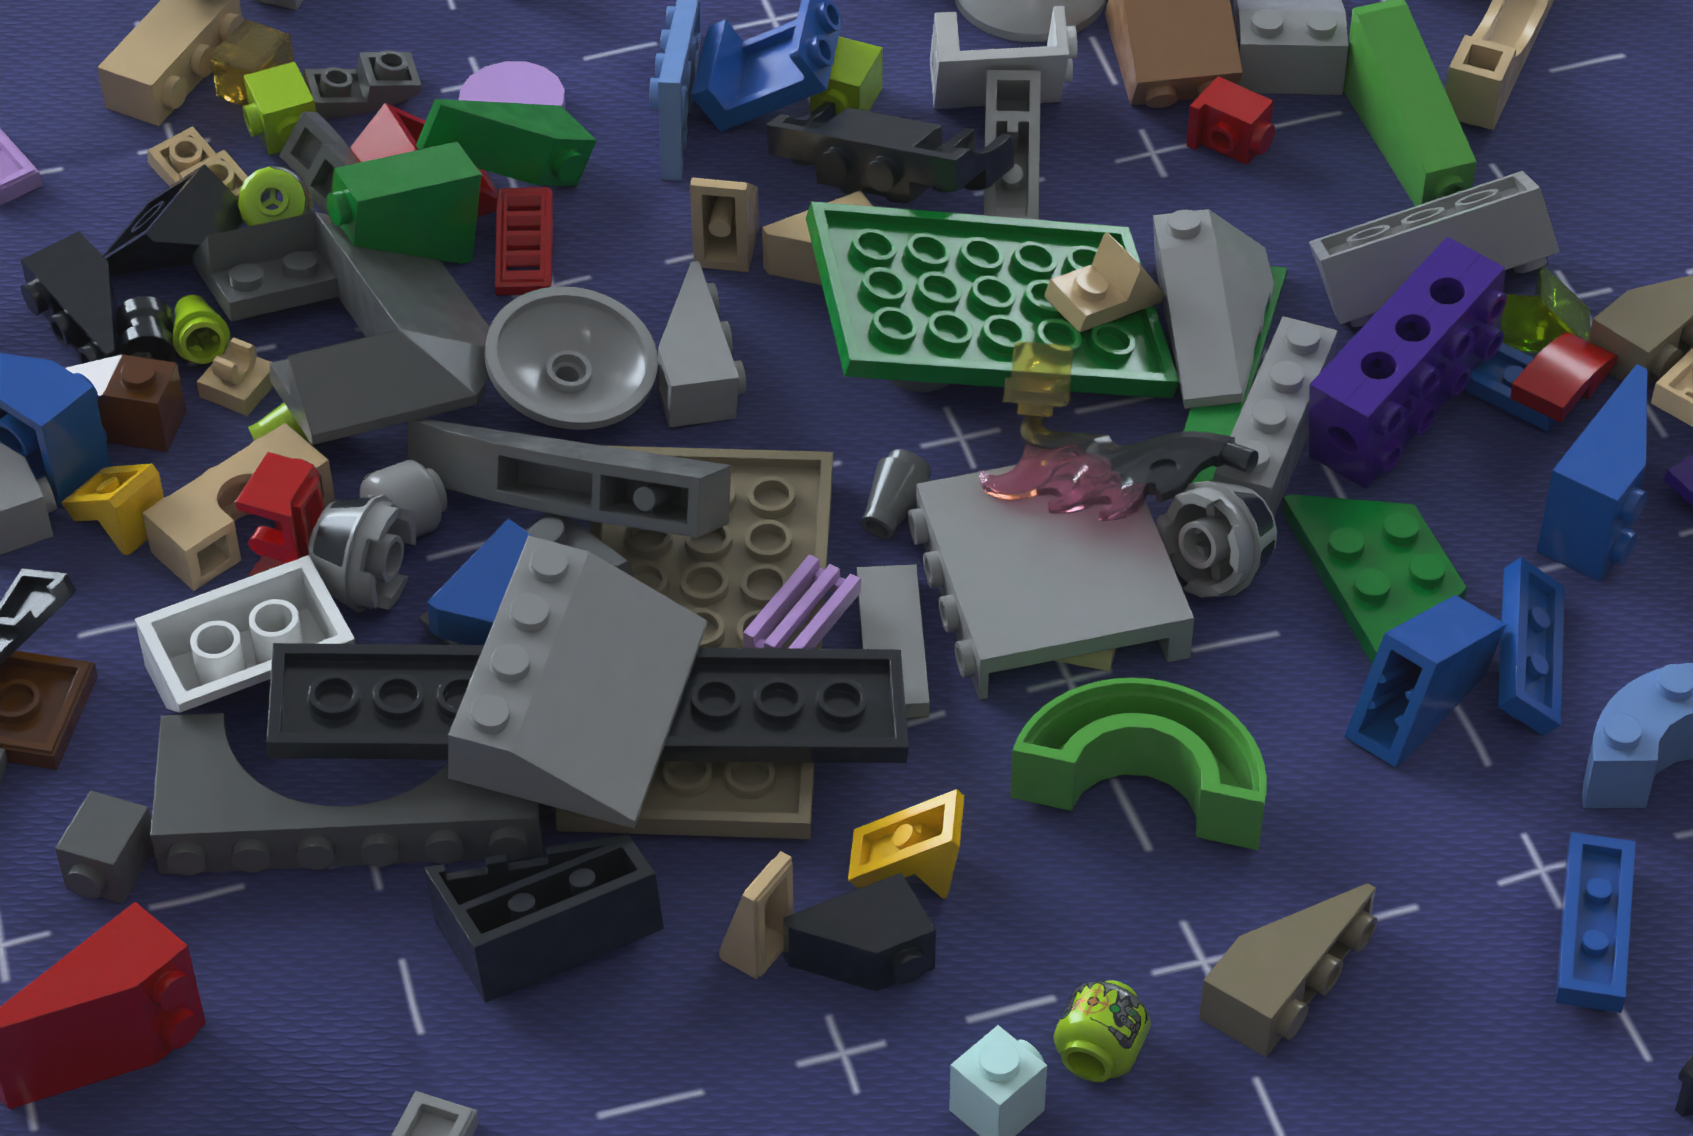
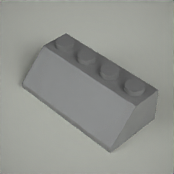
[1309,171,1559,327]

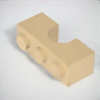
[142,423,335,591]

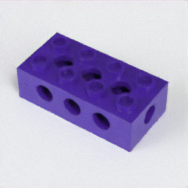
[1309,236,1507,489]

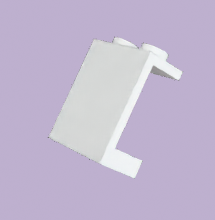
[930,6,1077,109]

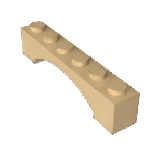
[1446,0,1554,130]

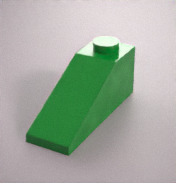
[416,99,597,187]

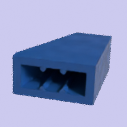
[427,518,532,645]
[1344,595,1507,768]

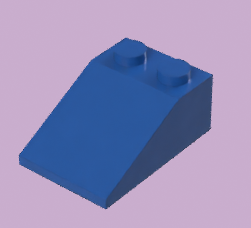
[0,353,111,508]
[1536,364,1647,582]

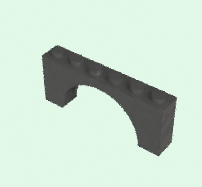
[150,713,543,876]

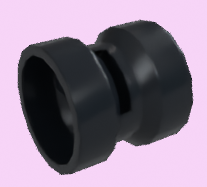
[116,296,176,362]

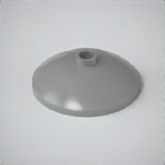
[955,0,1107,42]
[484,286,658,430]

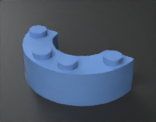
[1582,663,1693,808]

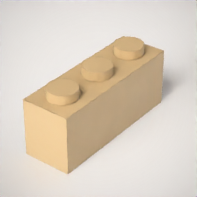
[97,0,245,126]

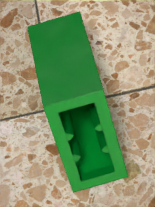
[326,142,481,264]

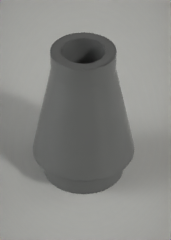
[860,449,932,539]

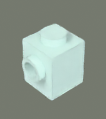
[949,1025,1047,1136]

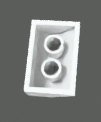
[135,555,355,713]

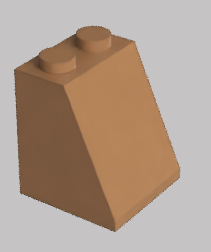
[1105,0,1243,108]

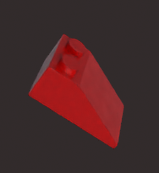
[0,902,206,1109]

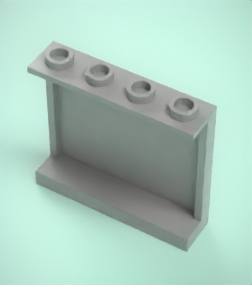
[908,456,1194,700]

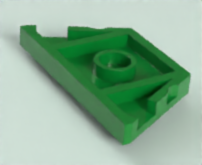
[1282,494,1467,664]

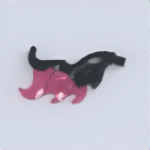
[979,403,1259,521]

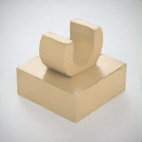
[197,337,273,416]

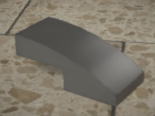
[279,112,359,215]

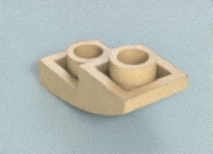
[148,126,248,198]

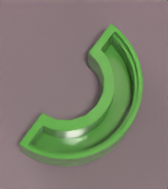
[1010,678,1267,850]

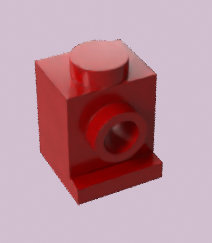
[1186,76,1275,165]

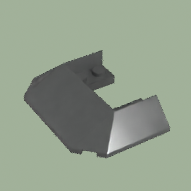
[192,212,490,445]

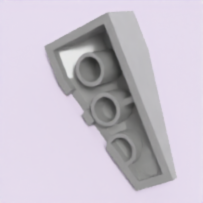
[1153,209,1274,409]

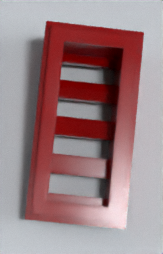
[495,187,555,295]

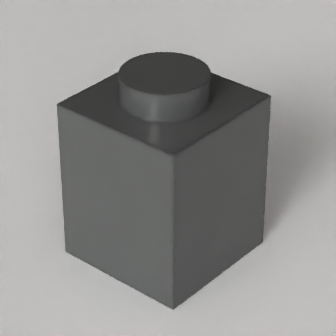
[55,790,154,904]

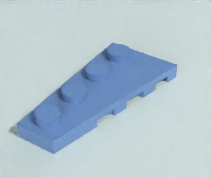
[649,0,701,180]

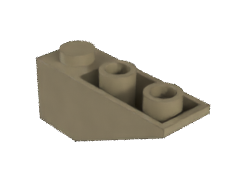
[1589,275,1693,387]
[1199,883,1377,1057]

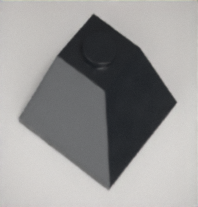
[102,164,243,275]

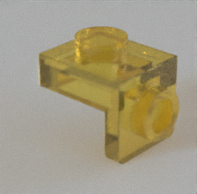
[1003,341,1073,417]

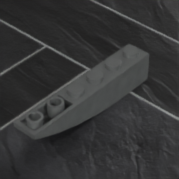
[407,418,731,538]

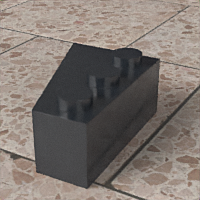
[424,834,664,1003]

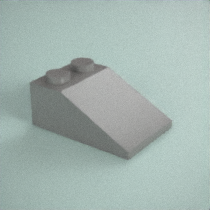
[1232,0,1348,95]

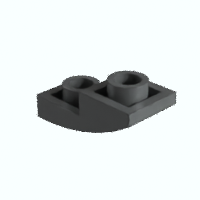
[303,50,422,119]

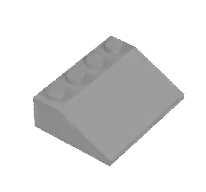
[448,535,707,829]

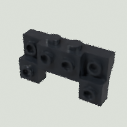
[766,101,1014,203]

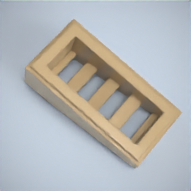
[719,851,794,980]

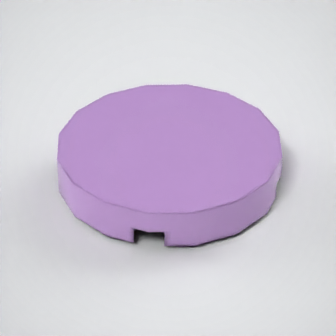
[459,61,566,109]

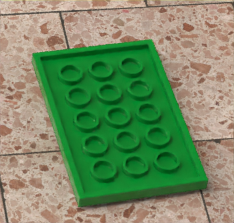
[806,201,1179,398]

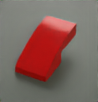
[1510,332,1618,423]

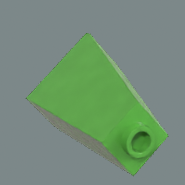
[1343,0,1477,206]

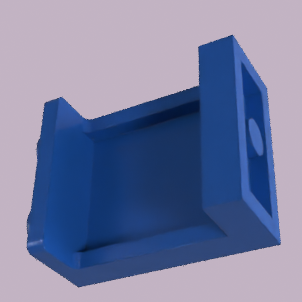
[691,0,842,133]

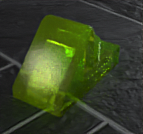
[1501,266,1591,352]

